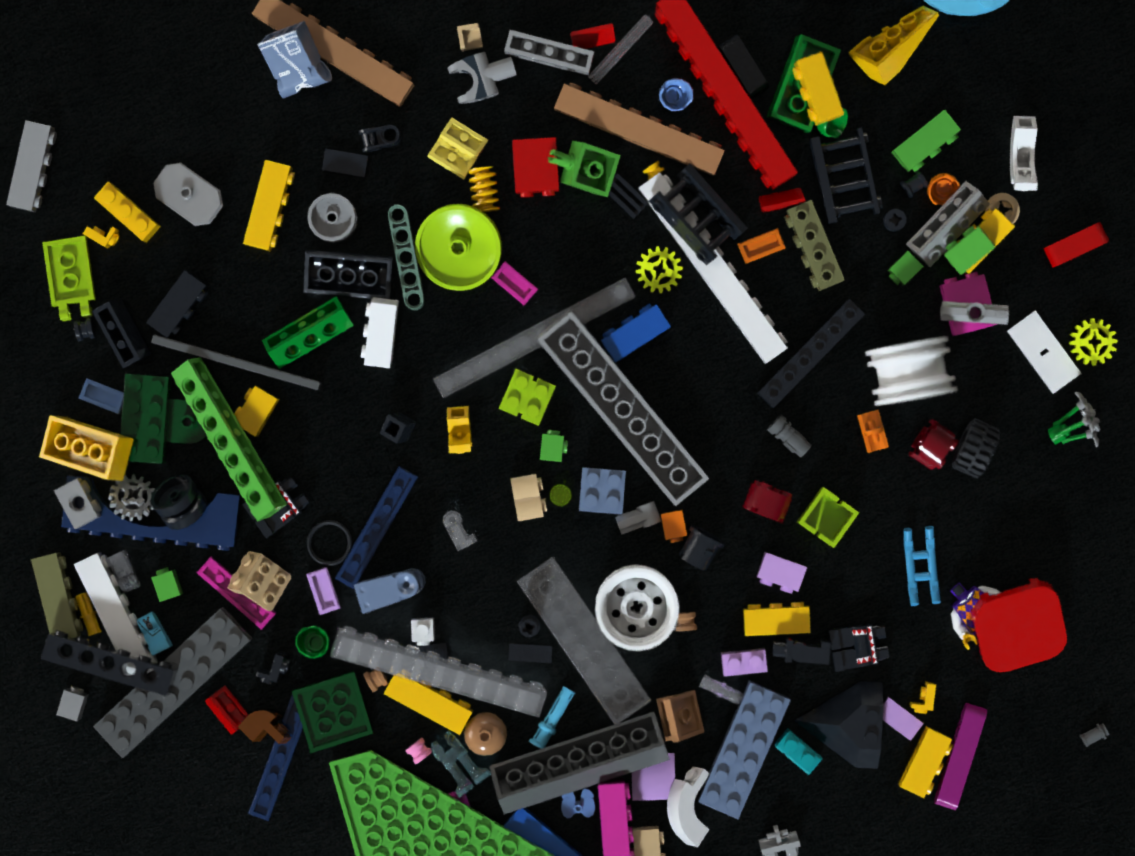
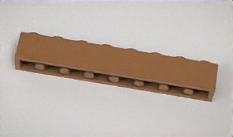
[252,0,414,107]
[554,83,725,176]

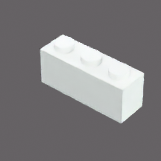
[361,297,399,368]

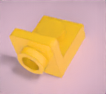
[83,226,119,249]
[910,682,936,714]

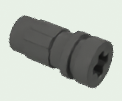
[767,414,812,457]

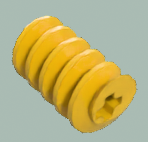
[468,167,500,212]

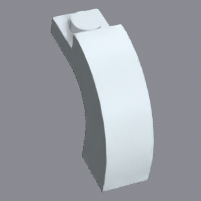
[1010,116,1037,191]
[667,766,709,847]

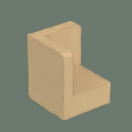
[457,23,483,51]

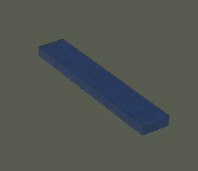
[335,466,418,589]
[248,694,303,821]

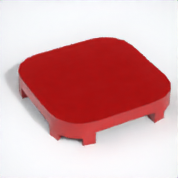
[970,578,1067,672]

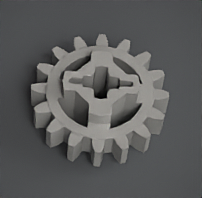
[108,474,155,522]

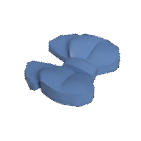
[561,788,595,818]

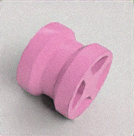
[405,738,433,764]

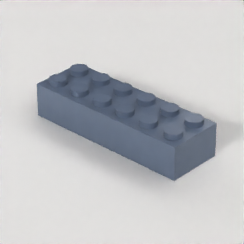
[697,680,790,819]

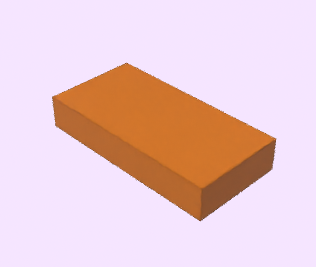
[737,228,786,264]

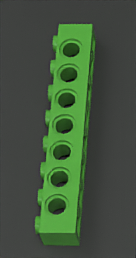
[171,357,287,521]

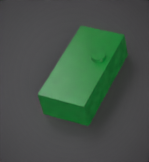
[766,34,841,133]

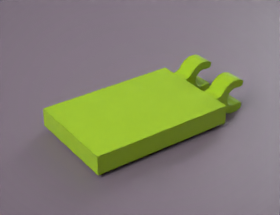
[43,236,96,321]

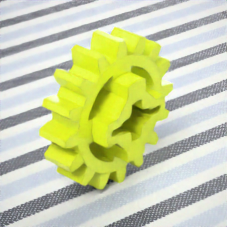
[636,246,683,294]
[1069,318,1118,366]

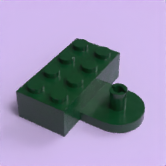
[121,374,207,464]

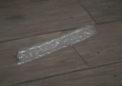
[588,15,653,84]

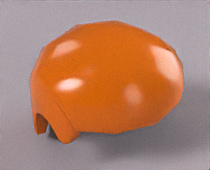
[927,173,960,206]

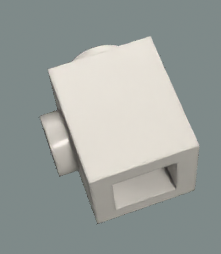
[411,618,435,646]

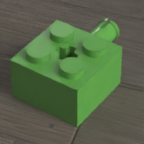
[548,141,621,197]

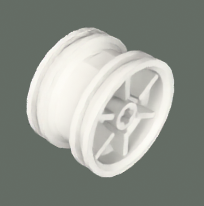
[865,337,958,405]
[595,565,679,651]

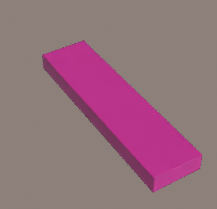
[197,556,276,630]

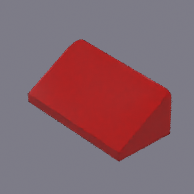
[570,23,615,49]
[759,188,805,213]
[205,685,248,734]

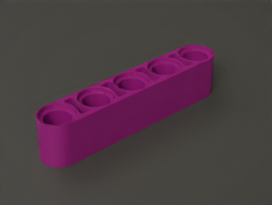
[934,703,987,810]

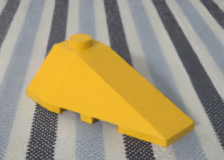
[848,6,939,85]

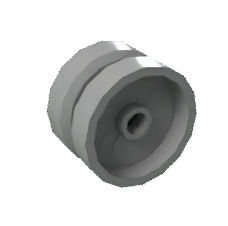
[308,193,358,243]

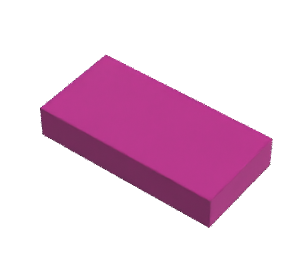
[491,261,538,305]

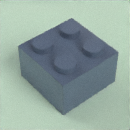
[579,467,626,514]

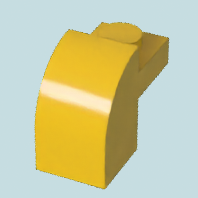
[447,406,472,454]

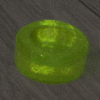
[550,484,571,506]

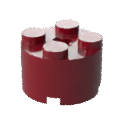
[908,419,958,470]
[742,480,792,523]

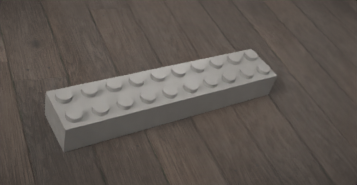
[536,309,709,506]

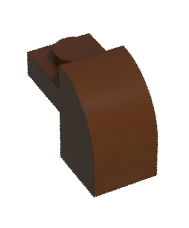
[238,710,292,744]

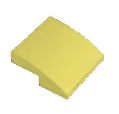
[428,117,488,179]

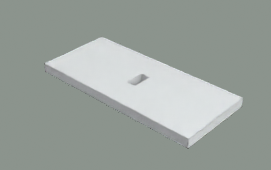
[1007,311,1081,394]

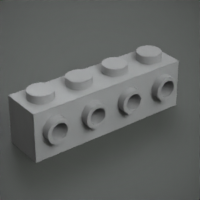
[906,181,990,267]

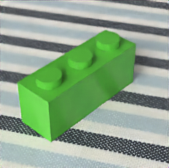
[891,110,961,173]

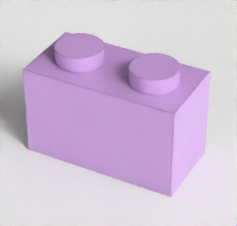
[756,552,807,594]
[721,648,768,676]

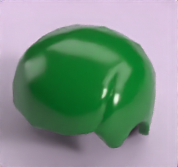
[817,108,848,138]
[295,625,330,658]

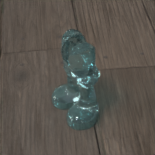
[431,731,491,798]

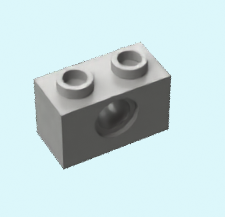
[54,478,102,529]

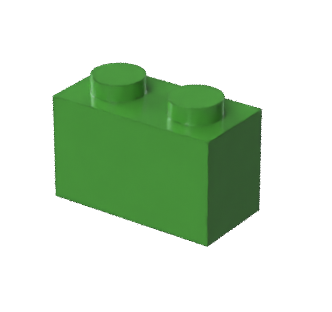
[944,225,995,275]

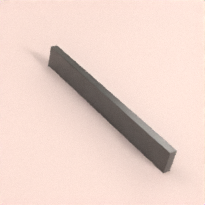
[151,335,322,391]

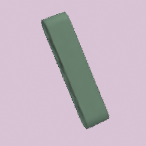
[388,205,425,310]

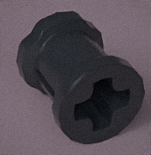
[900,170,928,198]

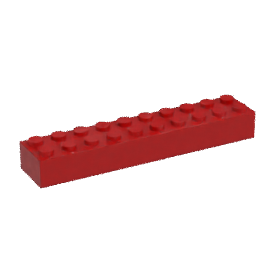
[655,0,798,190]

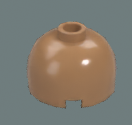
[464,712,507,756]

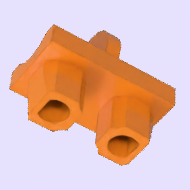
[857,410,889,453]

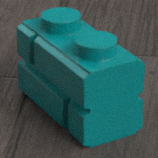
[774,728,823,775]

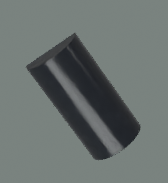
[304,249,394,299]

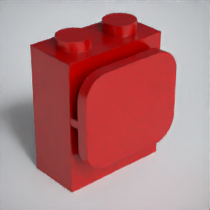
[512,137,559,198]

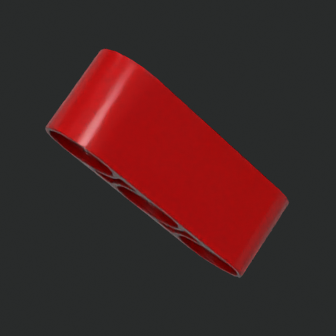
[1043,222,1109,268]

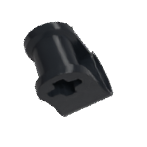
[358,125,402,153]

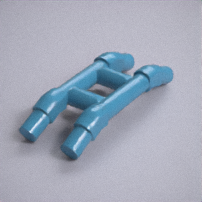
[903,526,941,606]

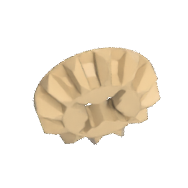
[985,193,1020,224]

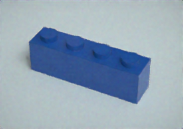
[504,807,583,856]

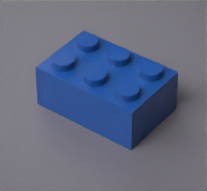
[601,304,671,363]

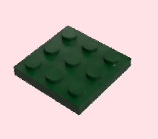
[292,671,373,753]

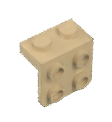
[227,551,291,611]

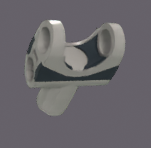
[448,52,517,104]

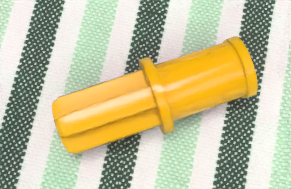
[76,592,102,636]

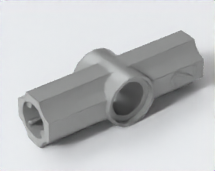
[940,301,1009,325]

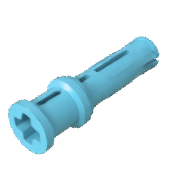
[529,686,575,749]

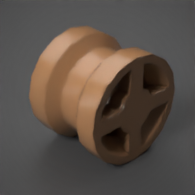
[676,612,697,631]
[363,665,389,692]

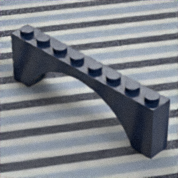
[61,475,242,551]

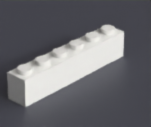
[74,552,158,674]

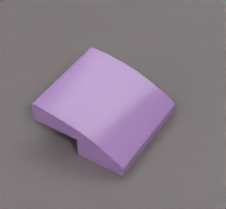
[632,753,675,801]

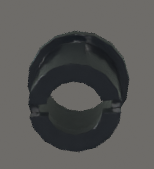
[678,525,725,571]

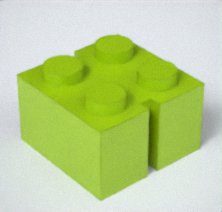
[499,369,556,426]
[797,487,859,548]

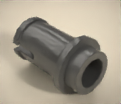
[1080,723,1109,747]

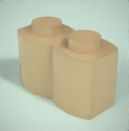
[510,474,547,521]

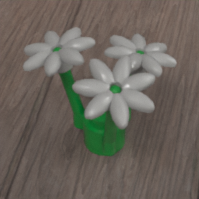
[1048,392,1100,447]

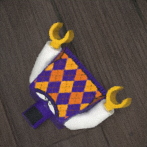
[950,582,1001,650]

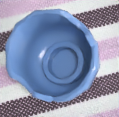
[659,78,693,111]

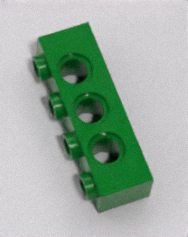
[262,296,354,369]

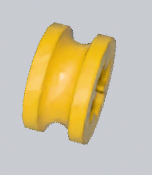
[643,161,665,180]

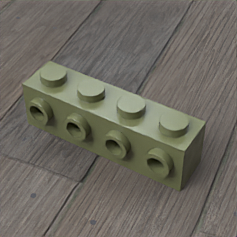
[784,200,845,291]
[31,552,83,638]

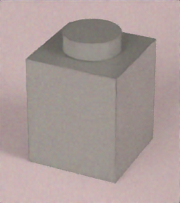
[56,686,88,721]

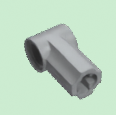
[615,501,662,534]

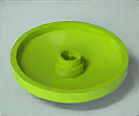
[415,204,502,291]

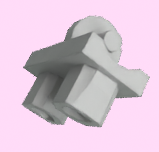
[759,825,800,856]

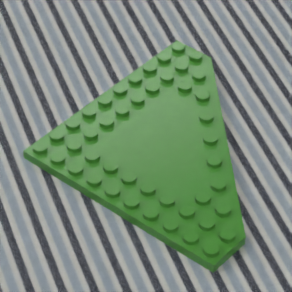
[329,750,555,856]

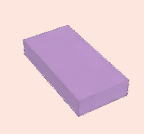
[306,567,341,615]
[883,697,923,741]

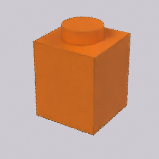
[660,510,687,543]

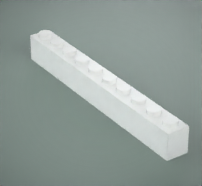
[638,173,788,364]

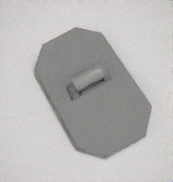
[154,163,223,226]

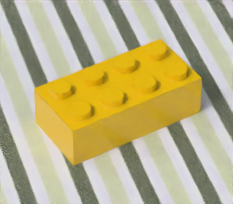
[39,415,133,481]

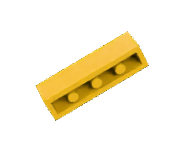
[243,160,295,252]
[384,668,473,735]

